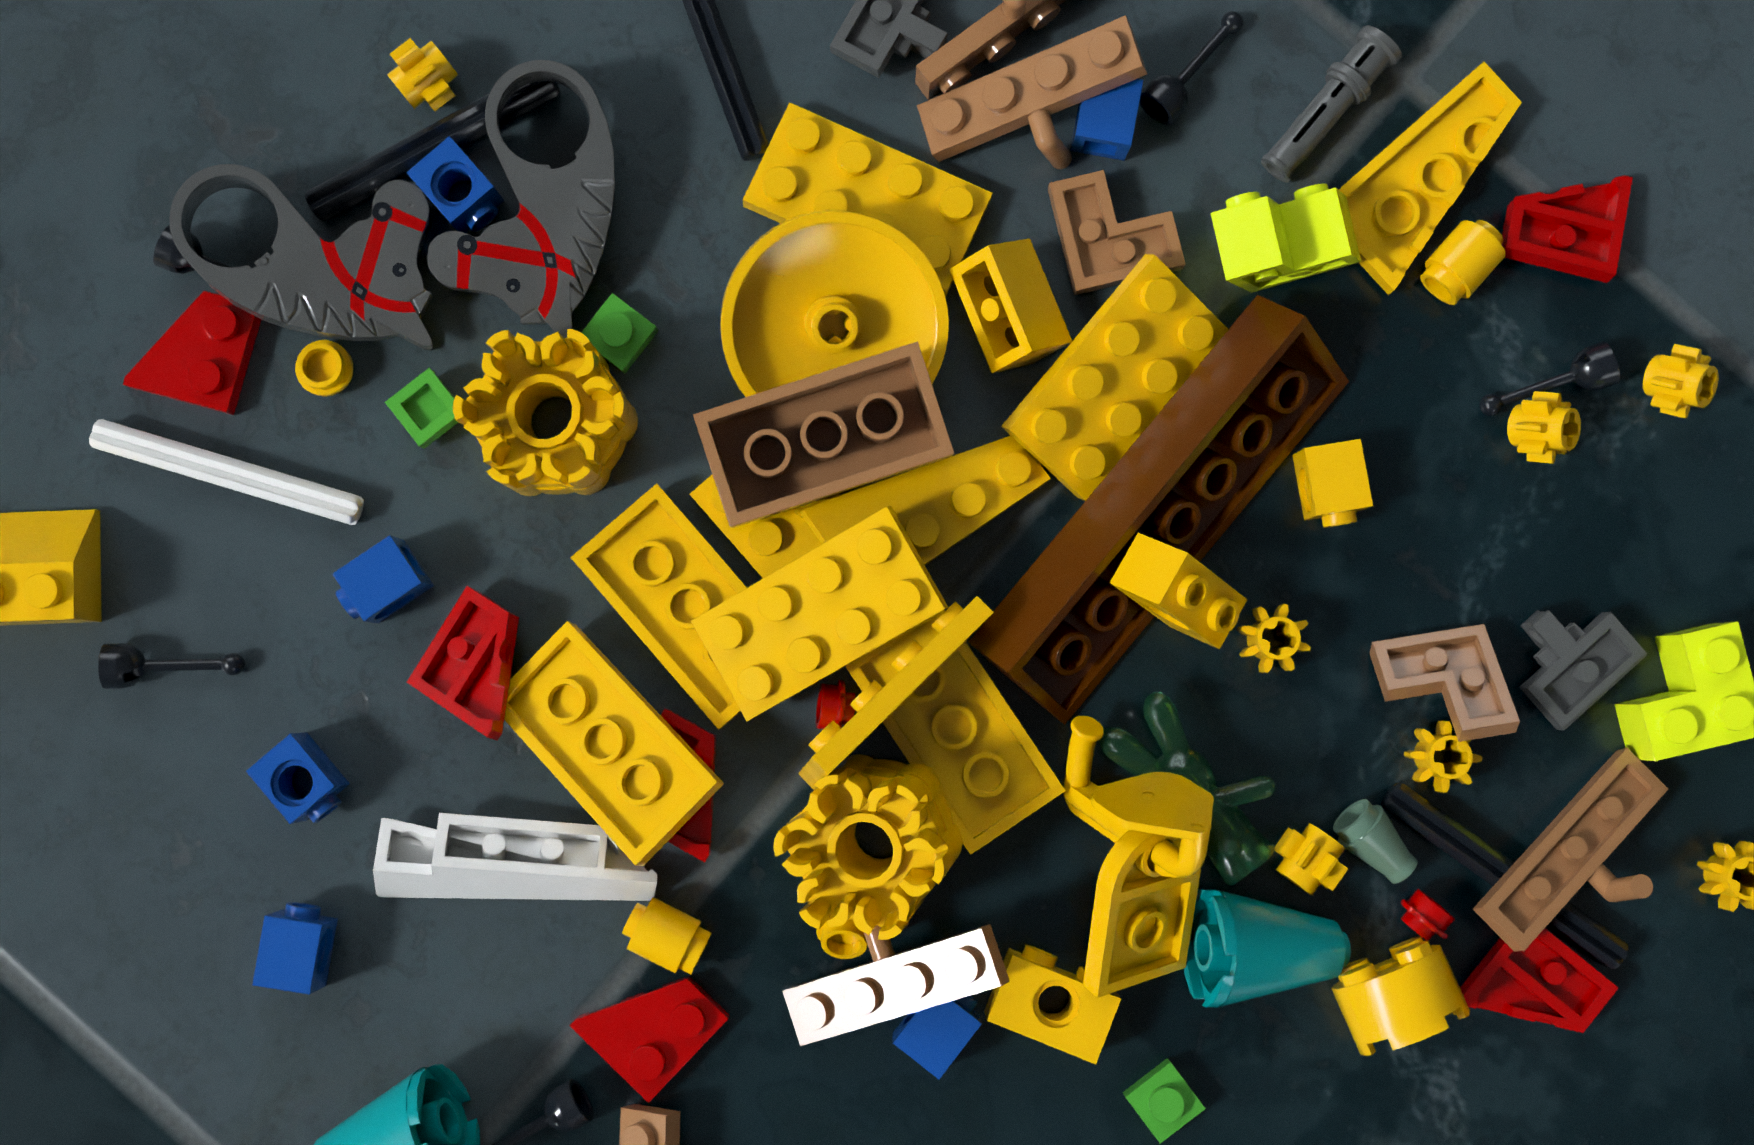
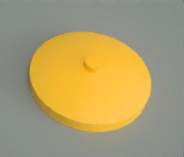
[720,210,949,397]

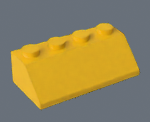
[0,509,102,626]

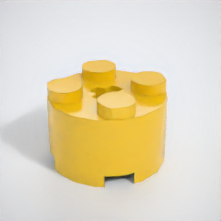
[1331,936,1470,1056]

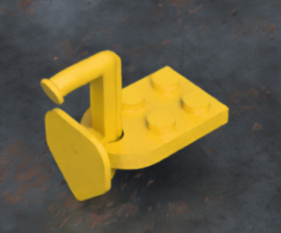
[1063,715,1214,998]

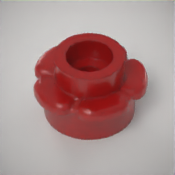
[816,680,856,729]
[1401,889,1455,941]

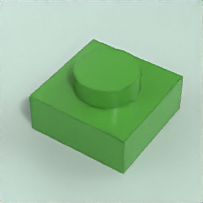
[581,293,659,374]
[385,367,458,449]
[1122,1058,1206,1144]

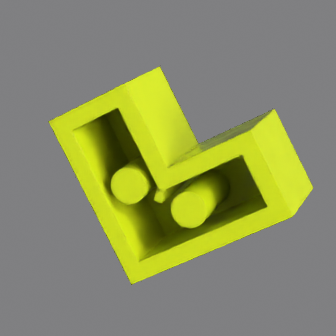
[1210,183,1361,293]
[1614,621,1754,761]

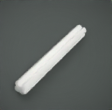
[89,419,364,525]

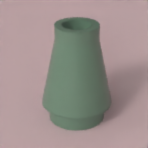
[1333,799,1418,884]

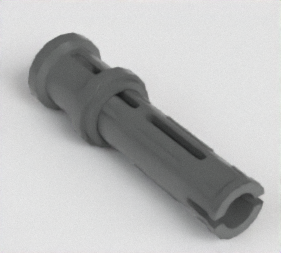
[1261,25,1402,183]

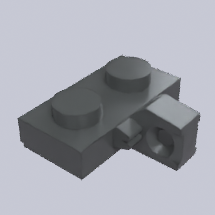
[830,0,948,78]
[1519,610,1647,731]

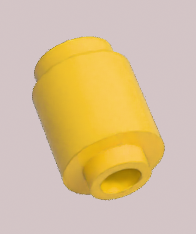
[1420,220,1505,305]
[622,897,712,975]

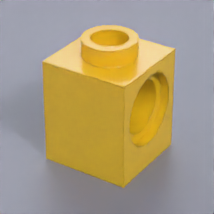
[1292,439,1373,528]

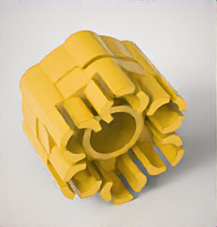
[453,329,638,496]
[774,754,963,940]

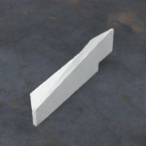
[373,813,657,901]

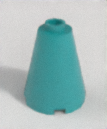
[1184,889,1351,1007]
[314,1064,480,1145]

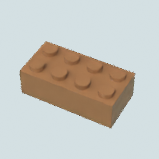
[693,341,954,528]

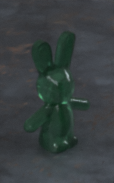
[1099,692,1276,886]

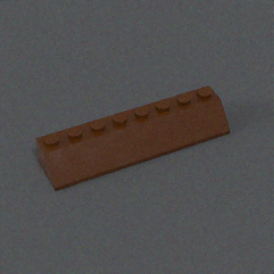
[968,295,1349,725]

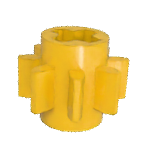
[387,38,458,111]
[1643,344,1719,418]
[1507,391,1581,464]
[1237,604,1311,673]
[1404,721,1482,793]
[1273,823,1349,895]
[1697,841,1754,912]

